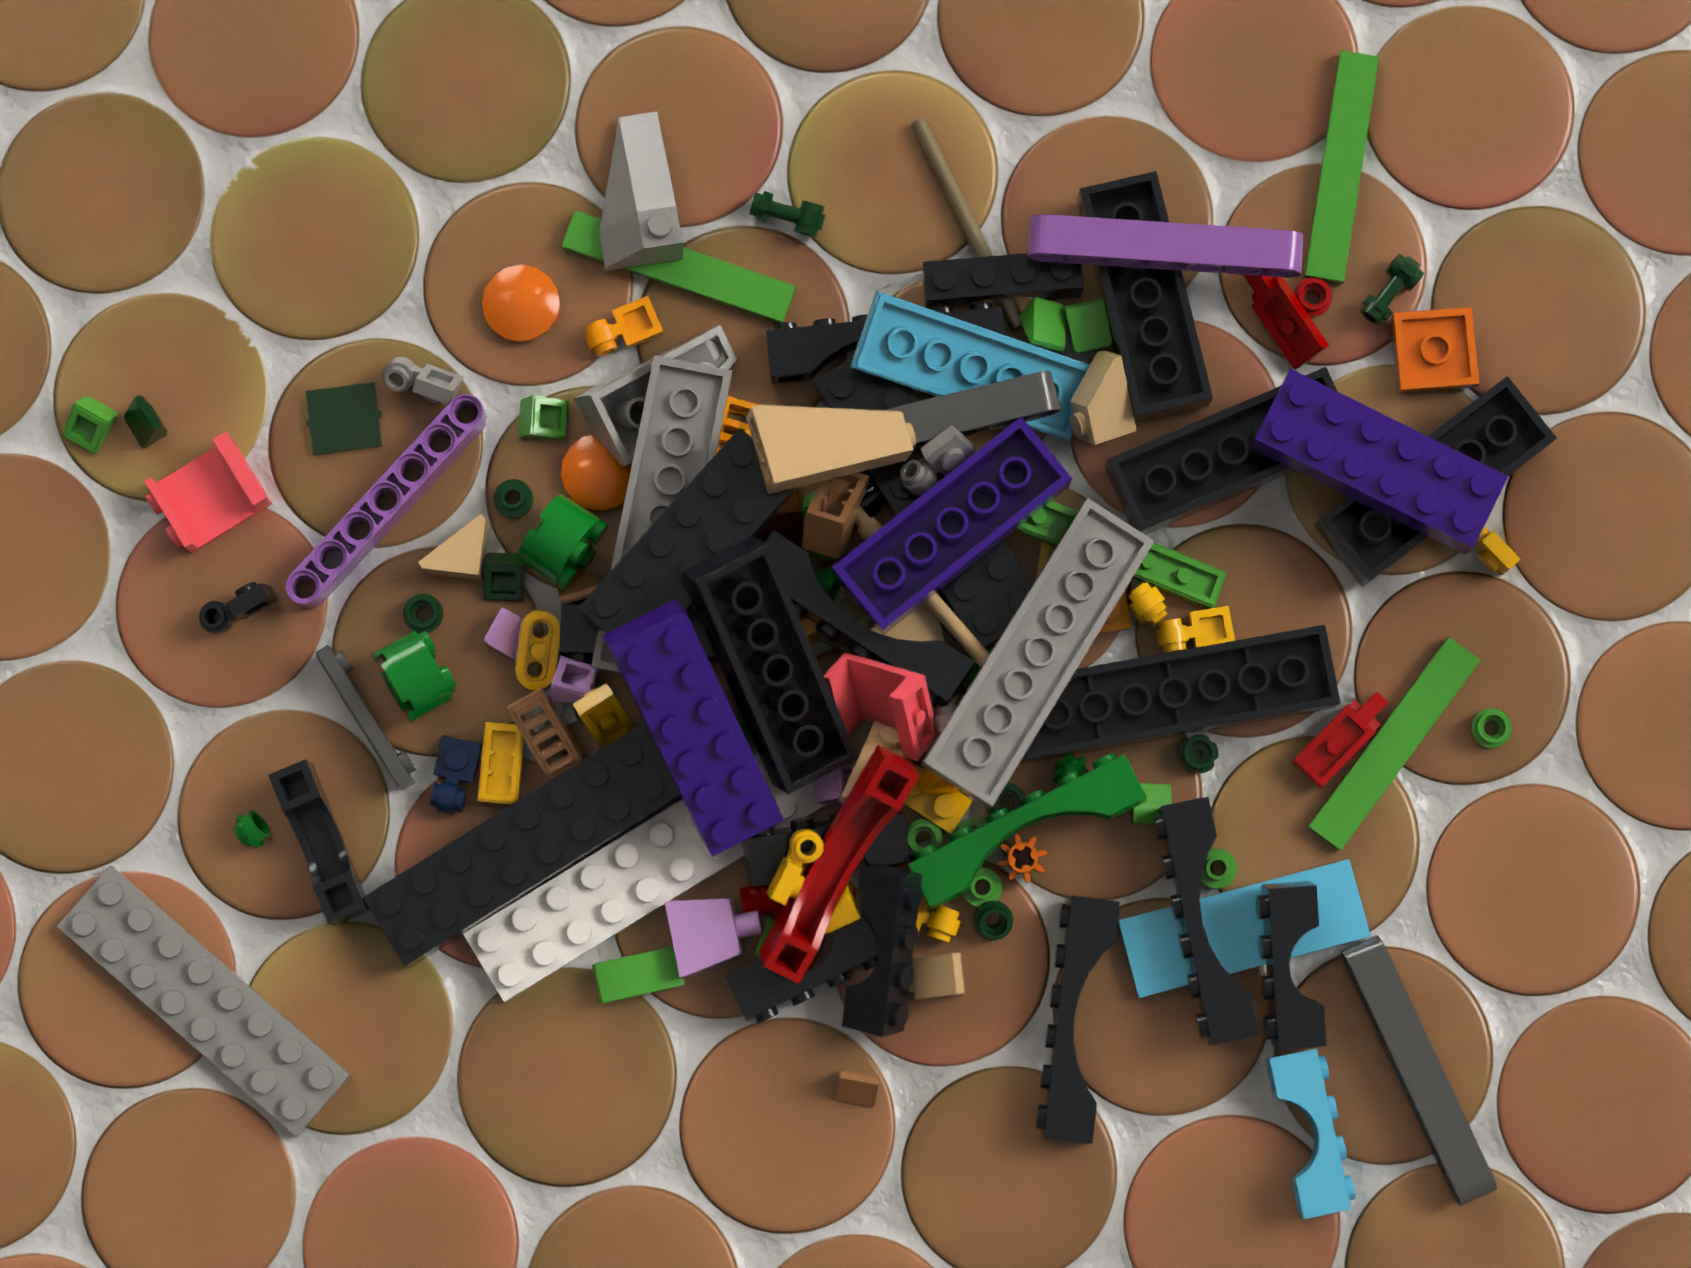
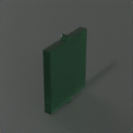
[306,382,383,456]

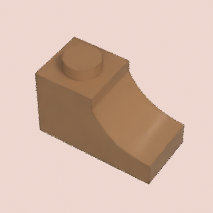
[802,472,869,559]

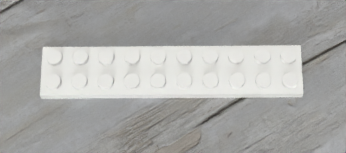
[463,753,828,1003]

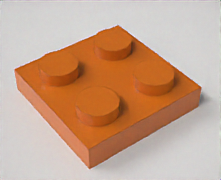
[1391,307,1480,393]

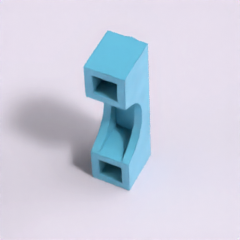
[1265,1049,1356,1219]

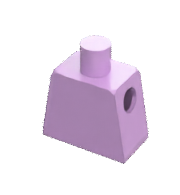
[664,899,763,978]

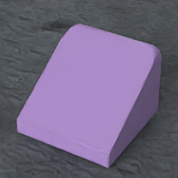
[483,607,539,660]
[548,656,598,703]
[813,763,854,805]

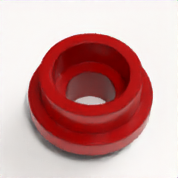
[1294,277,1332,317]

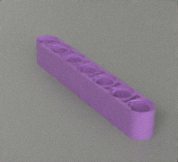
[1027,214,1303,277]
[286,394,487,609]

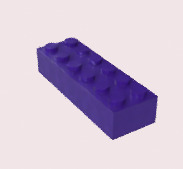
[1250,368,1509,555]
[832,417,1072,635]
[603,599,784,857]

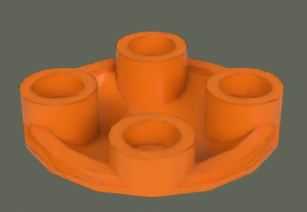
[482,265,560,342]
[561,435,632,512]

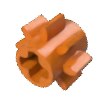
[997,834,1047,884]

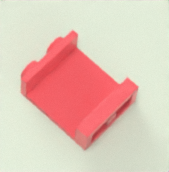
[144,431,273,553]
[824,652,939,761]

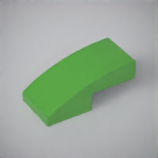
[592,947,685,1004]

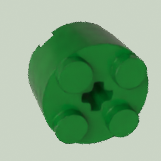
[517,494,608,590]
[372,630,457,723]

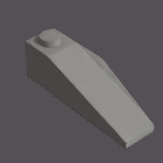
[599,112,683,271]
[574,325,737,466]

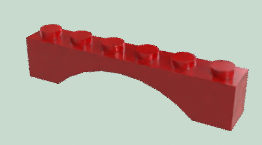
[758,745,920,984]

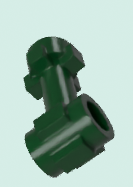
[750,191,825,237]
[1360,253,1424,325]

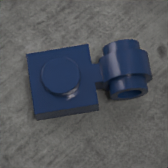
[430,735,483,815]

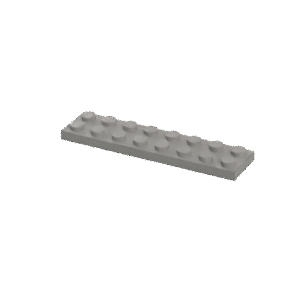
[591,355,732,674]
[921,498,1154,809]
[57,865,351,1137]

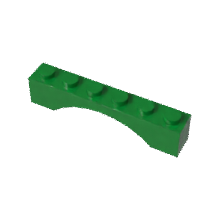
[908,753,1147,910]

